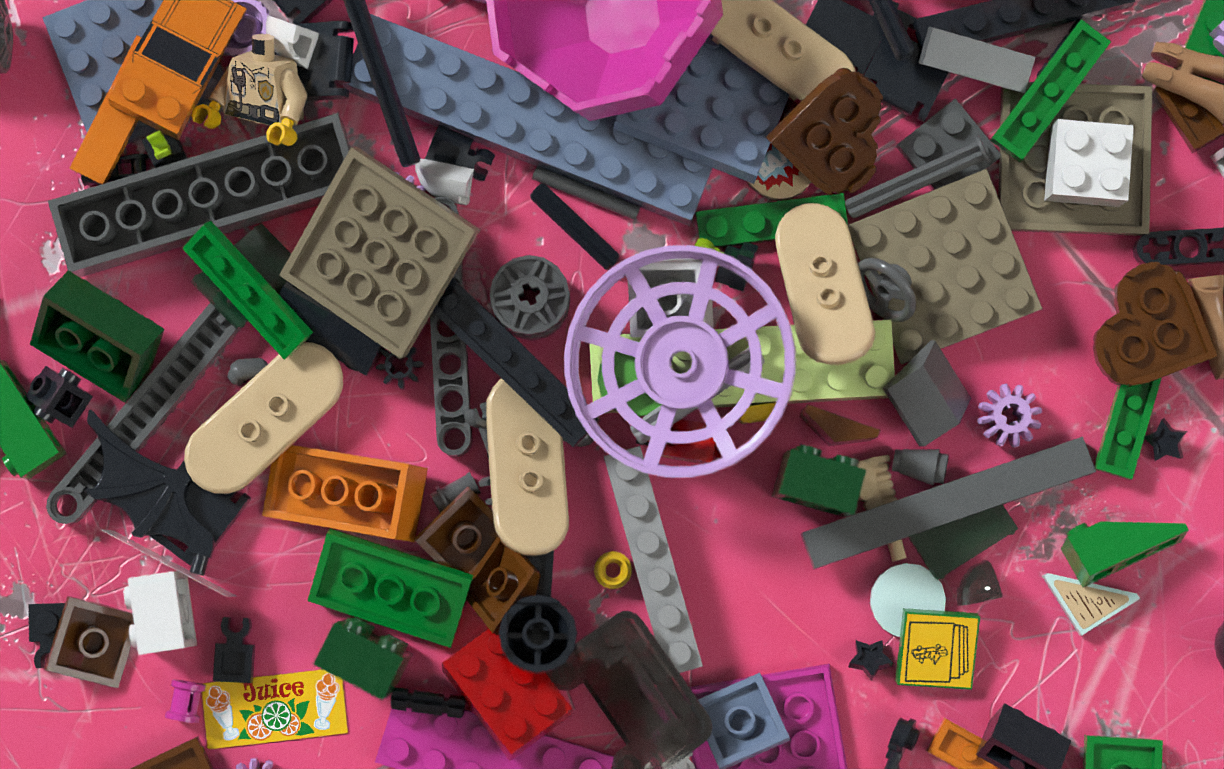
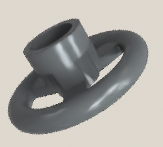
[858,258,916,322]

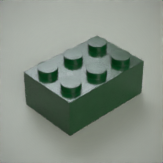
[30,270,165,403]
[771,444,866,517]
[313,617,413,700]

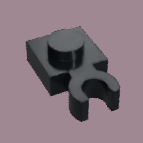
[425,124,495,181]
[28,603,65,668]
[213,617,255,683]

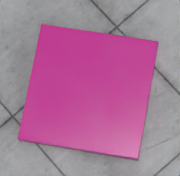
[680,664,848,769]

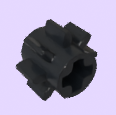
[376,347,424,390]

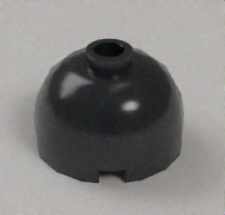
[499,595,577,674]

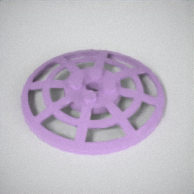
[564,245,796,478]

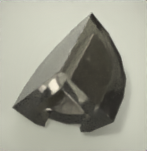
[956,560,1003,606]

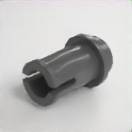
[430,472,481,513]

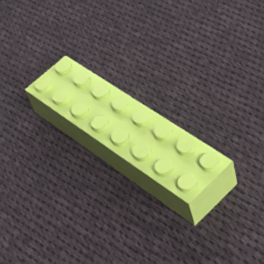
[590,320,895,414]

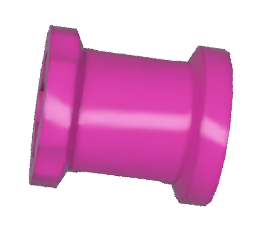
[165,679,206,723]

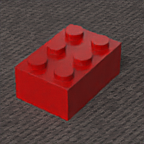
[442,629,573,761]

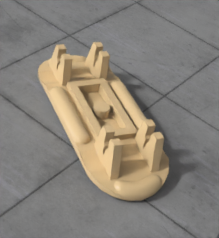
[710,0,856,101]
[775,203,875,365]
[184,342,343,494]
[486,378,569,556]

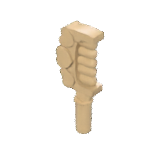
[858,455,907,562]

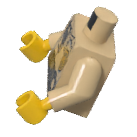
[192,34,307,146]

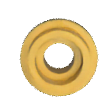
[594,551,632,589]

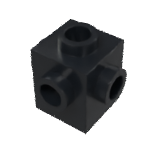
[25,366,93,428]

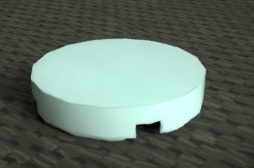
[870,563,946,637]

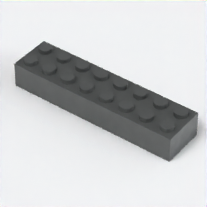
[48,113,350,277]

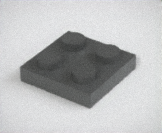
[896,98,1001,191]

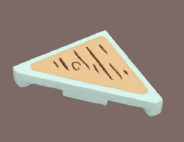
[1042,573,1140,636]

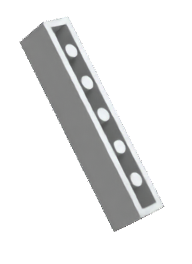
[604,446,703,677]

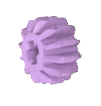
[977,384,1042,448]

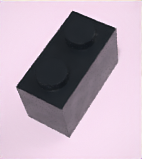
[976,703,1071,769]

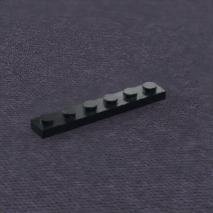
[912,0,1135,52]
[433,278,601,448]

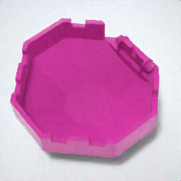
[486,0,723,121]

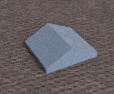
[691,673,790,769]

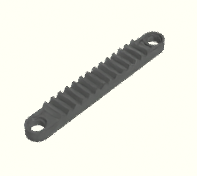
[46,290,248,524]

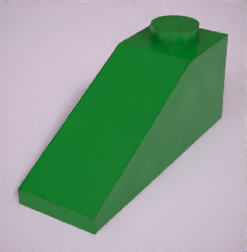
[0,360,67,479]
[1061,521,1189,588]

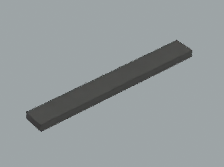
[801,437,1096,570]

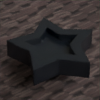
[1144,418,1188,461]
[848,640,893,681]

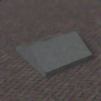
[883,340,971,447]

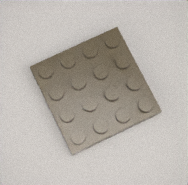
[998,82,1152,236]
[279,147,480,359]
[848,169,1043,364]

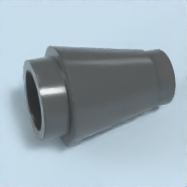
[892,449,949,486]

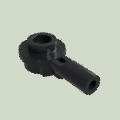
[884,718,921,769]

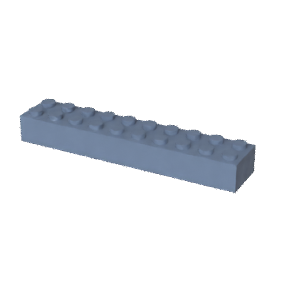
[343,14,713,227]

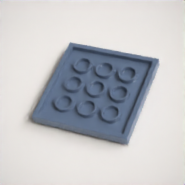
[42,0,224,145]
[613,34,789,184]

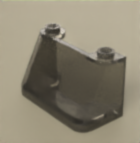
[546,611,712,769]

